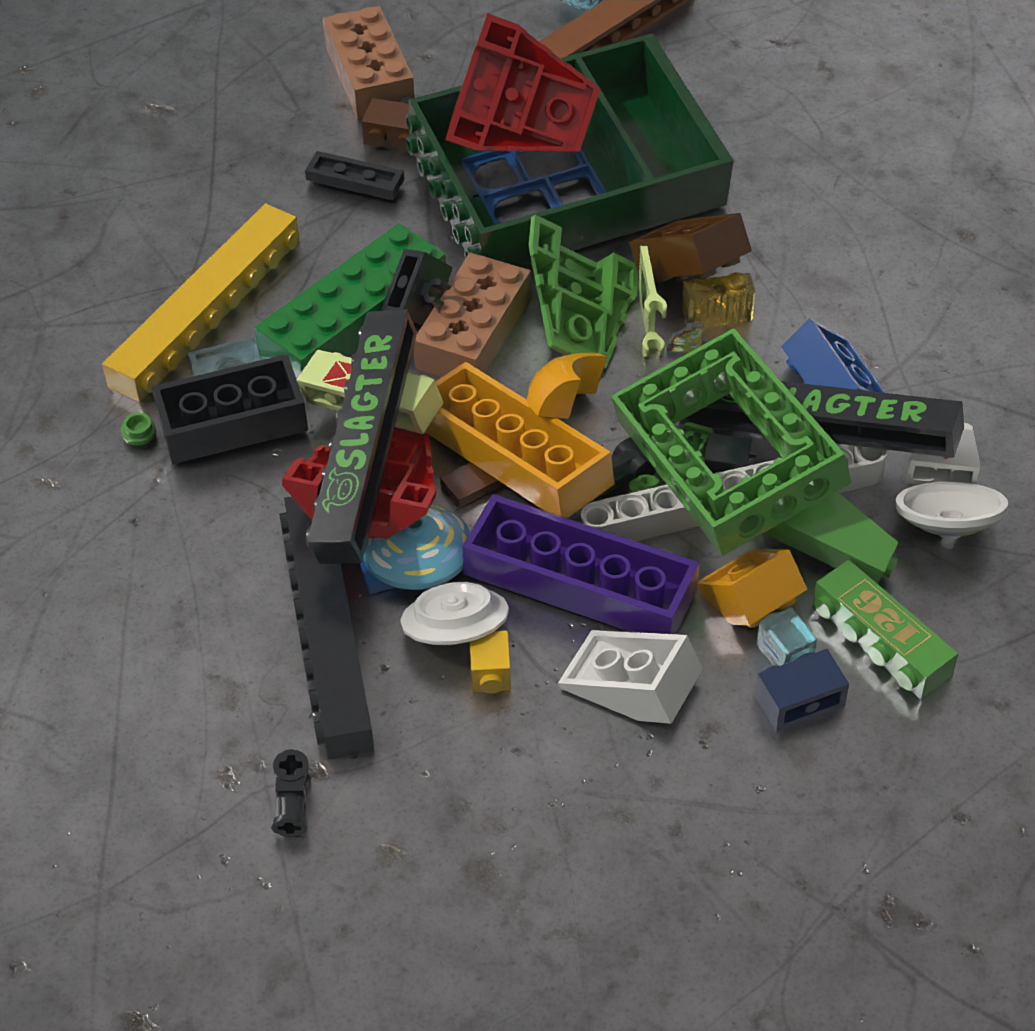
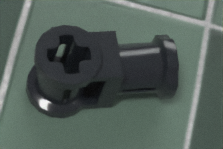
[271,749,311,837]

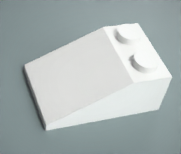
[558,630,703,724]

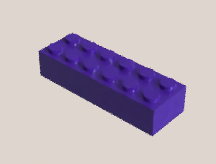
[462,494,700,634]

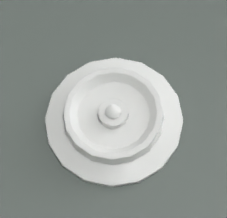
[400,582,509,645]

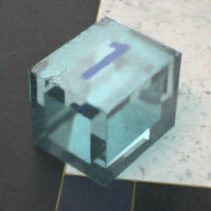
[757,607,817,666]

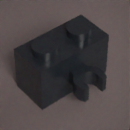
[381,249,453,328]

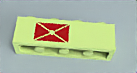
[297,350,444,434]

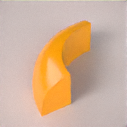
[527,353,607,419]

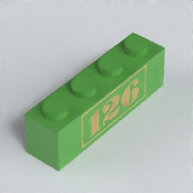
[813,559,959,700]

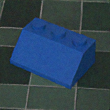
[781,318,886,393]

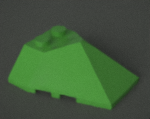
[529,215,638,370]

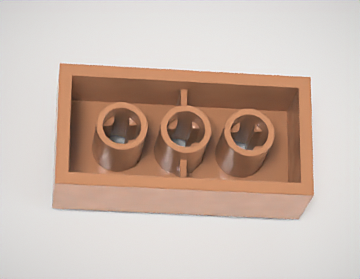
[323,6,415,119]
[414,252,531,377]

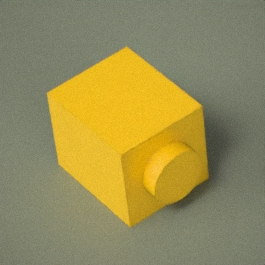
[470,631,511,693]

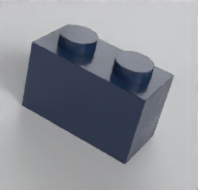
[755,649,849,731]

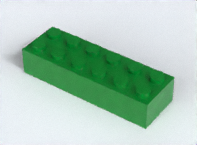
[254,223,446,379]

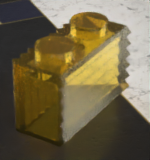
[682,272,756,330]

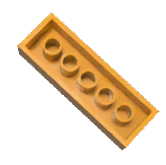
[425,362,614,518]

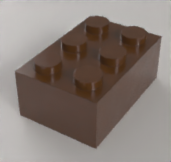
[629,213,752,283]

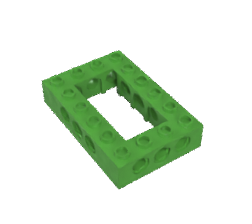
[611,328,852,556]

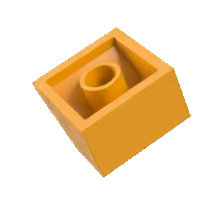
[697,549,808,628]

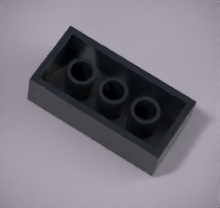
[151,354,309,464]

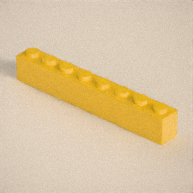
[102,203,300,403]

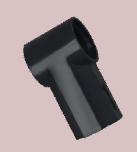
[599,437,656,497]

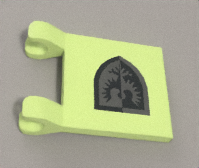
[638,246,667,358]

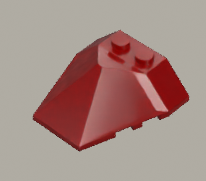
[445,13,600,152]
[282,427,436,539]

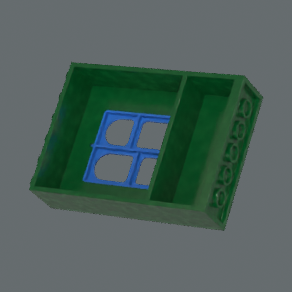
[405,33,734,267]

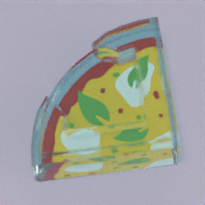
[667,321,703,353]

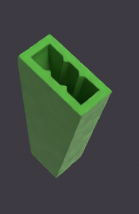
[764,491,899,584]

